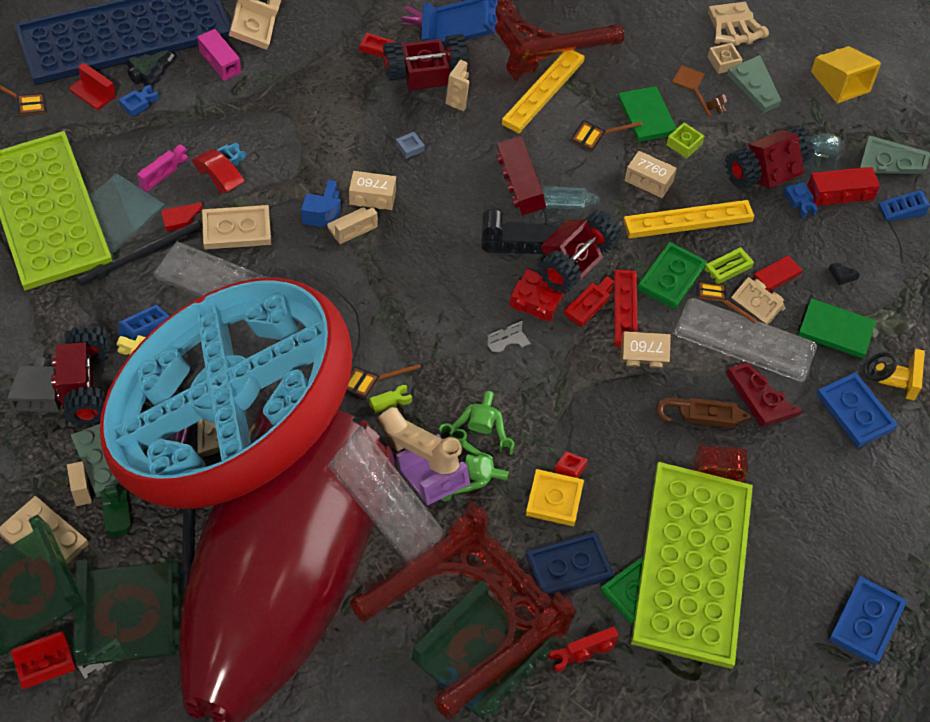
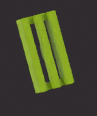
[704,247,754,284]

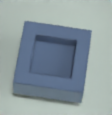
[396,132,425,159]

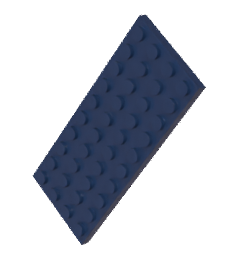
[14,0,231,85]

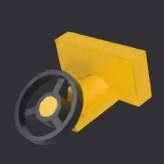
[864,349,925,401]

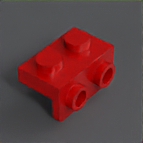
[11,631,76,689]

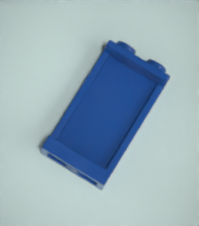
[422,0,497,46]

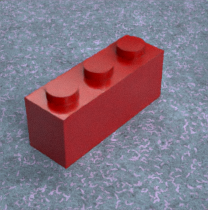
[807,167,880,206]

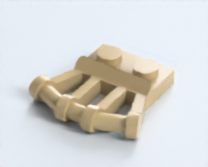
[708,2,769,46]

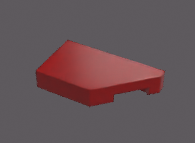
[161,202,203,232]

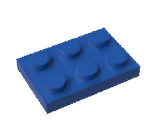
[816,372,898,448]
[829,576,907,666]

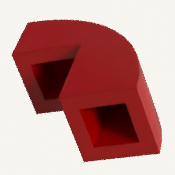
[192,149,244,194]

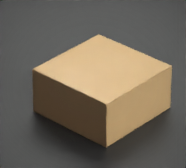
[708,43,743,74]
[67,461,92,506]

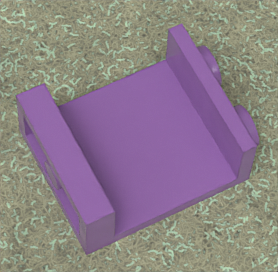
[396,434,470,506]

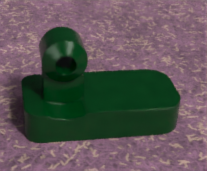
[100,484,132,536]

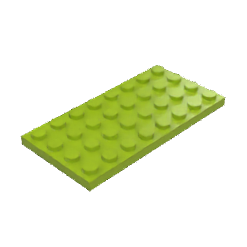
[0,131,113,291]
[631,462,753,669]

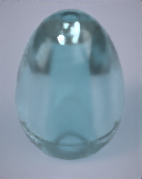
[811,133,841,158]

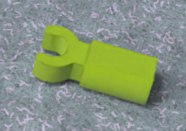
[369,385,412,414]

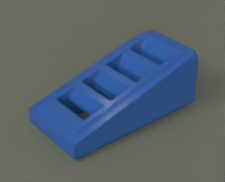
[878,190,930,221]
[118,304,170,341]

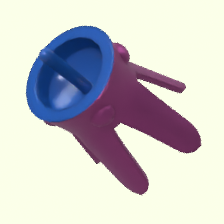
[401,5,422,28]

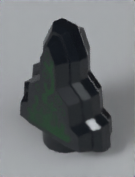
[126,50,175,86]

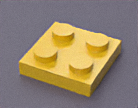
[526,469,584,527]

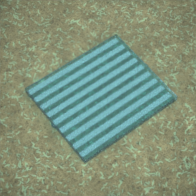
[89,173,165,255]

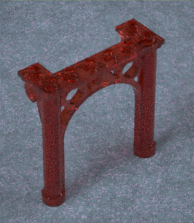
[461,0,625,81]
[350,501,576,720]

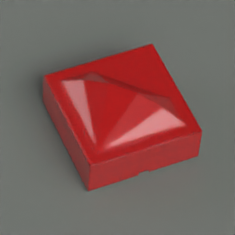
[555,451,588,478]

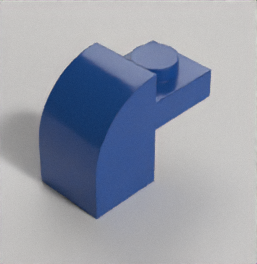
[301,180,341,226]

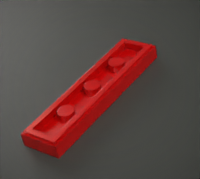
[613,269,638,347]

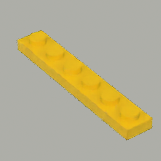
[502,48,585,134]
[623,200,754,239]

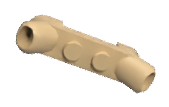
[377,407,462,474]

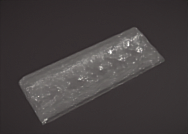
[154,241,268,297]
[673,298,817,383]
[329,426,446,571]

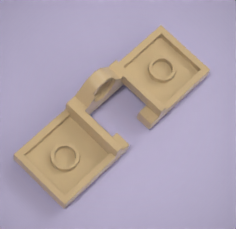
[229,0,281,50]

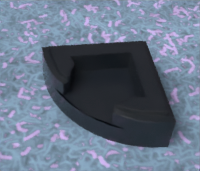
[828,263,860,285]

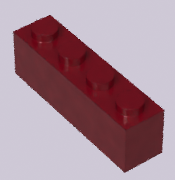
[496,136,547,216]

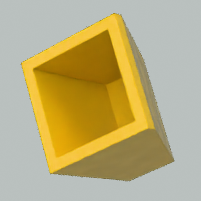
[811,46,881,104]

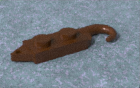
[656,397,752,428]

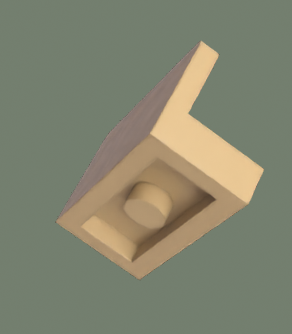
[327,207,378,244]

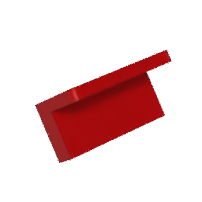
[69,63,116,110]

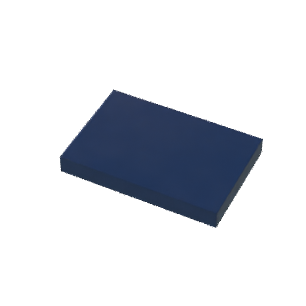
[525,532,614,600]

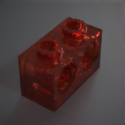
[694,445,748,483]

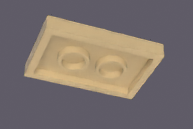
[202,205,271,250]
[0,496,89,574]

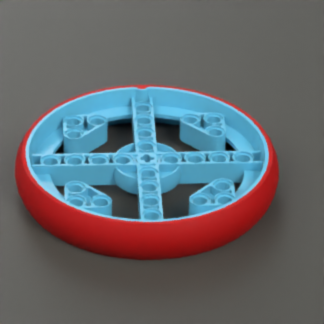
[100,278,352,509]

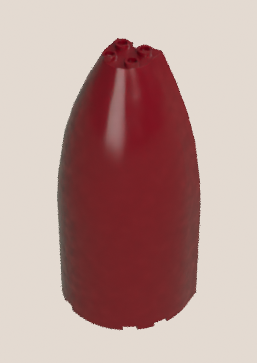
[179,407,395,722]

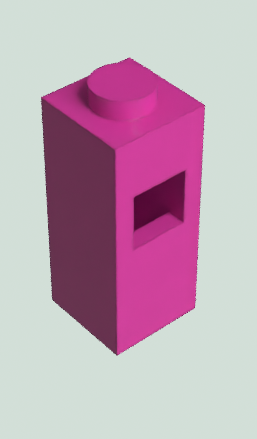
[197,29,241,81]

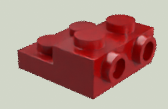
[509,269,565,322]

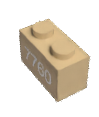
[625,151,677,198]
[349,171,396,210]
[620,332,671,368]

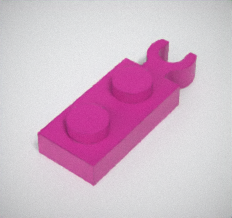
[137,145,188,193]

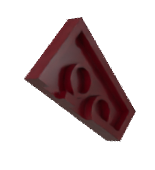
[726,362,803,428]

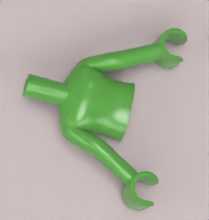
[439,391,514,455]
[440,429,509,501]

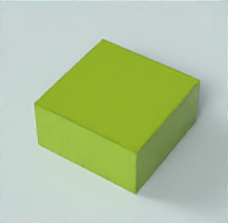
[666,123,704,158]

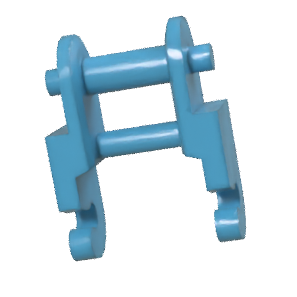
[217,143,247,166]

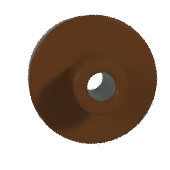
[707,93,729,114]

